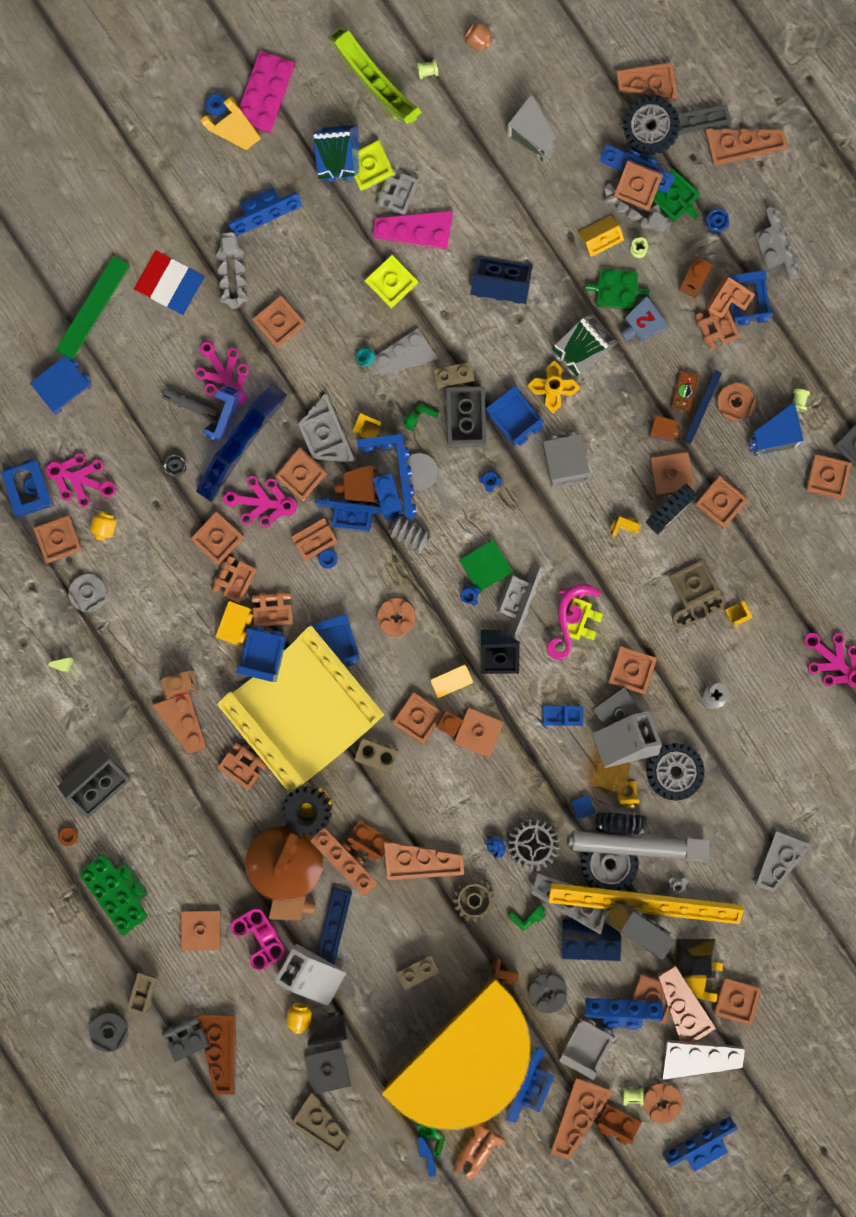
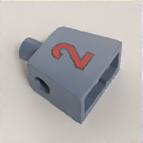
[620,297,668,342]

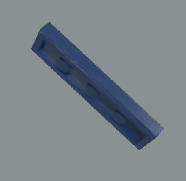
[683,370,722,444]
[317,888,352,965]

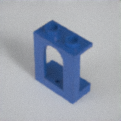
[728,270,773,326]
[1,459,54,518]

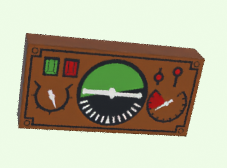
[672,371,699,413]

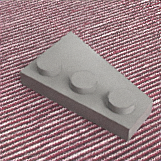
[372,328,439,376]

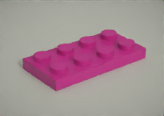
[239,51,295,134]

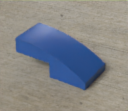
[542,706,583,726]
[418,1135,436,1177]

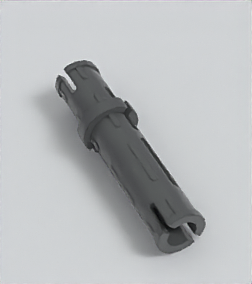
[162,388,219,421]

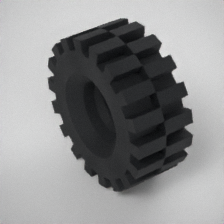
[281,785,332,837]

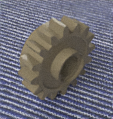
[453,879,496,922]

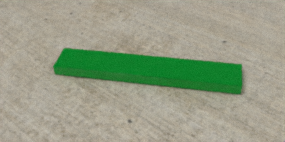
[56,256,130,360]

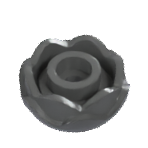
[163,453,187,477]

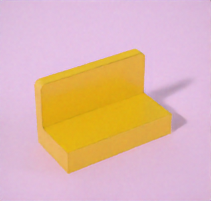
[578,216,624,257]

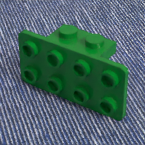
[79,855,148,935]

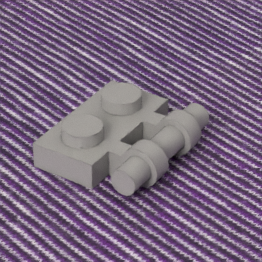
[376,170,419,216]

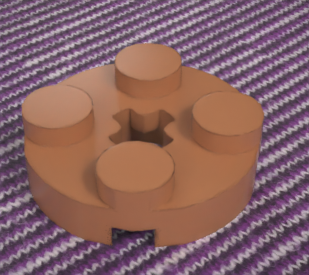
[717,383,756,422]
[377,598,416,637]
[643,1083,682,1123]

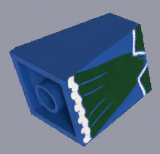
[313,125,359,182]
[748,404,804,456]

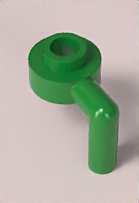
[403,403,439,431]
[507,904,546,931]
[417,1123,445,1157]

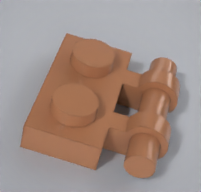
[695,309,740,350]
[211,556,257,604]
[252,591,293,627]
[218,742,267,791]

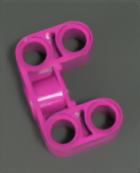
[231,909,285,970]

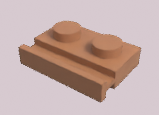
[291,518,338,561]

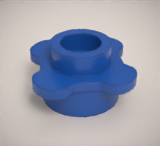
[479,470,502,492]
[460,584,481,606]

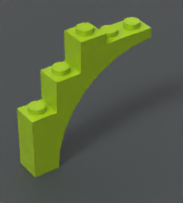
[327,26,422,125]

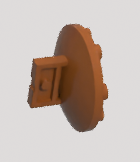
[245,826,323,901]

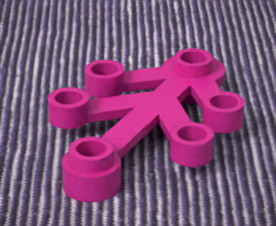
[195,341,249,406]
[45,453,116,508]
[223,476,297,528]
[804,633,856,688]

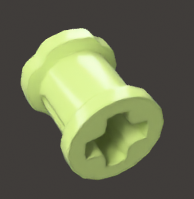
[417,59,439,79]
[630,237,648,258]
[793,389,810,412]
[623,1088,644,1106]

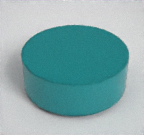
[356,347,375,367]

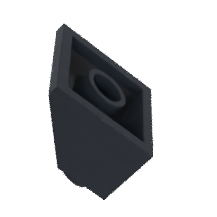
[480,630,520,674]
[677,939,716,978]
[307,1011,348,1046]

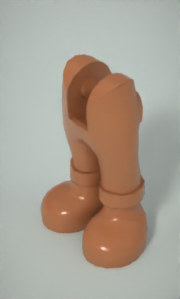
[453,1123,505,1181]

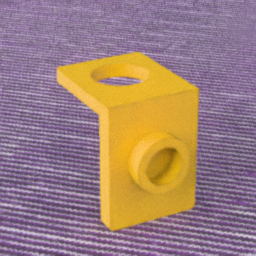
[617,781,639,809]

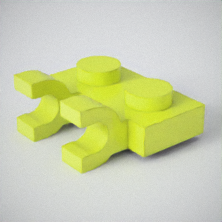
[561,598,603,641]

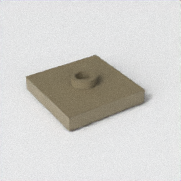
[668,559,720,610]

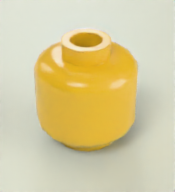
[89,511,117,541]
[286,1003,312,1034]

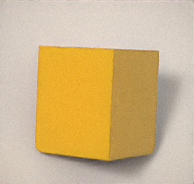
[353,413,382,439]
[724,600,753,627]

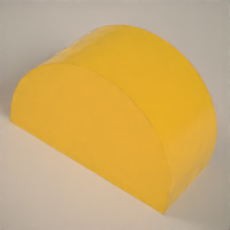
[382,977,530,1129]

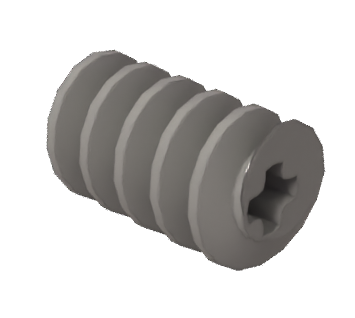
[389,515,432,554]
[701,683,729,709]

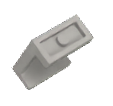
[558,1017,616,1080]

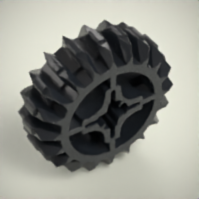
[595,812,647,835]

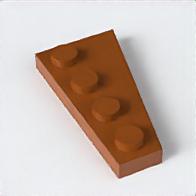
[196,1015,236,1095]

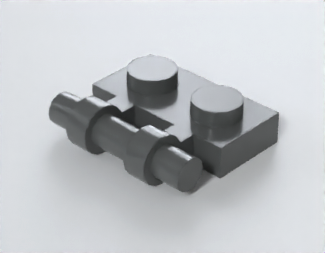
[162,1016,211,1062]

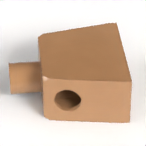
[269,895,316,920]

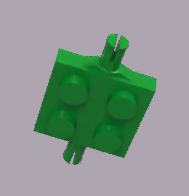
[653,169,700,223]
[585,269,650,311]

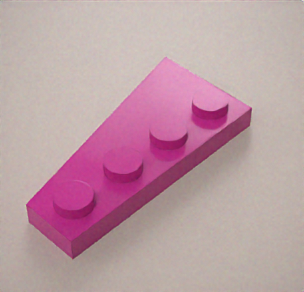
[373,211,453,249]

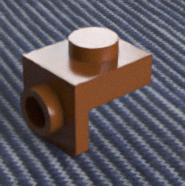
[491,958,519,984]

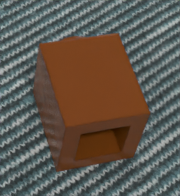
[650,416,680,442]
[437,711,463,738]

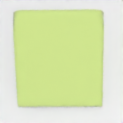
[48,658,73,673]

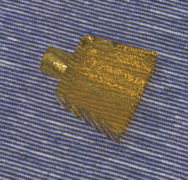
[590,761,630,795]

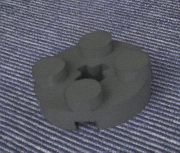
[528,974,567,1013]
[89,1013,128,1052]

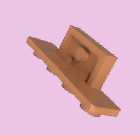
[311,828,377,896]

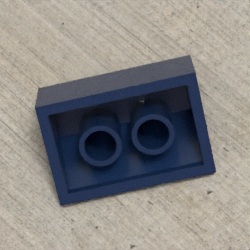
[470,256,533,304]
[561,919,621,961]

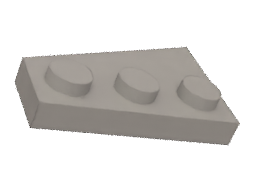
[755,831,812,893]

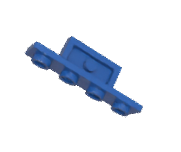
[600,144,675,193]
[228,187,303,237]
[315,497,392,532]
[585,998,663,1030]
[505,1047,554,1123]
[663,1116,738,1172]

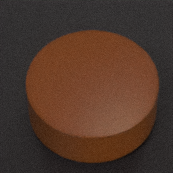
[58,827,78,846]

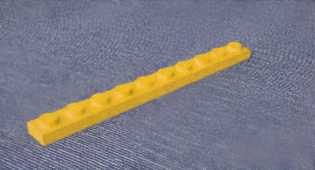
[548,883,744,924]

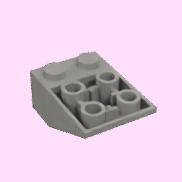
[592,711,662,768]
[274,944,347,1006]

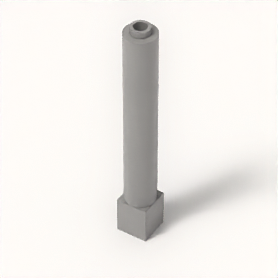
[567,831,710,862]

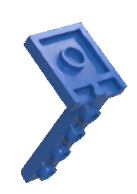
[357,434,417,521]

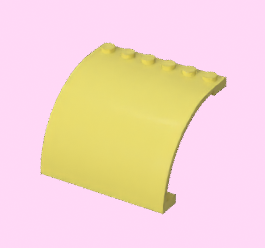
[217,626,384,793]

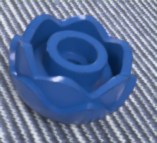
[204,93,227,116]
[706,209,730,233]
[484,836,506,858]

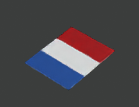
[134,250,205,315]

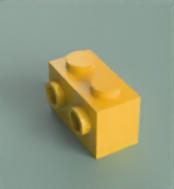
[215,601,254,647]

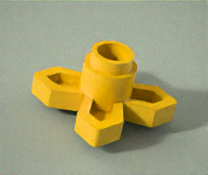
[527,361,580,414]

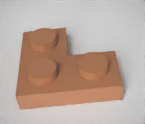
[705,275,755,318]

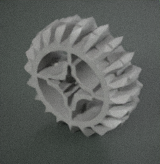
[508,819,560,871]

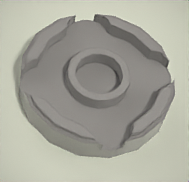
[406,453,438,492]
[68,574,107,612]

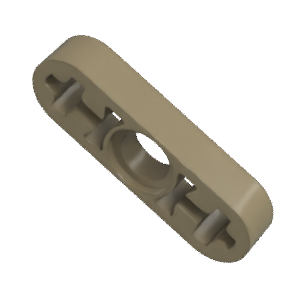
[673,594,725,629]

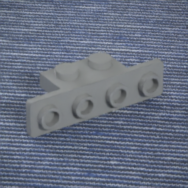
[755,207,800,280]
[496,565,543,638]

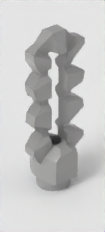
[604,180,671,235]
[216,233,248,309]

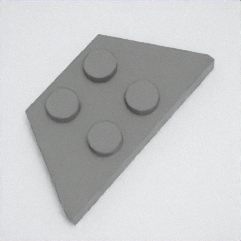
[298,394,355,462]

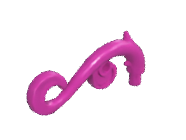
[547,584,601,660]

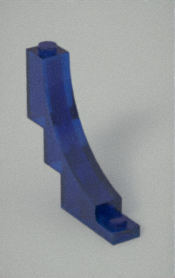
[196,384,287,502]

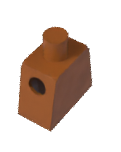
[679,257,713,299]
[335,465,380,504]

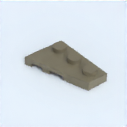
[291,1091,351,1157]

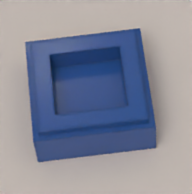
[571,795,595,820]

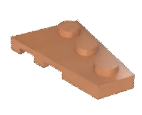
[616,63,678,101]
[152,693,207,754]

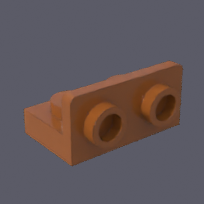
[347,820,392,861]
[596,1104,642,1145]

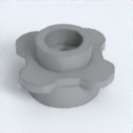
[668,877,688,897]

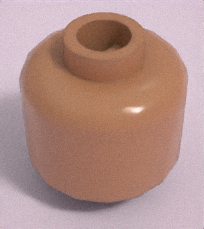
[464,23,493,51]

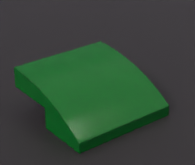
[459,540,514,592]

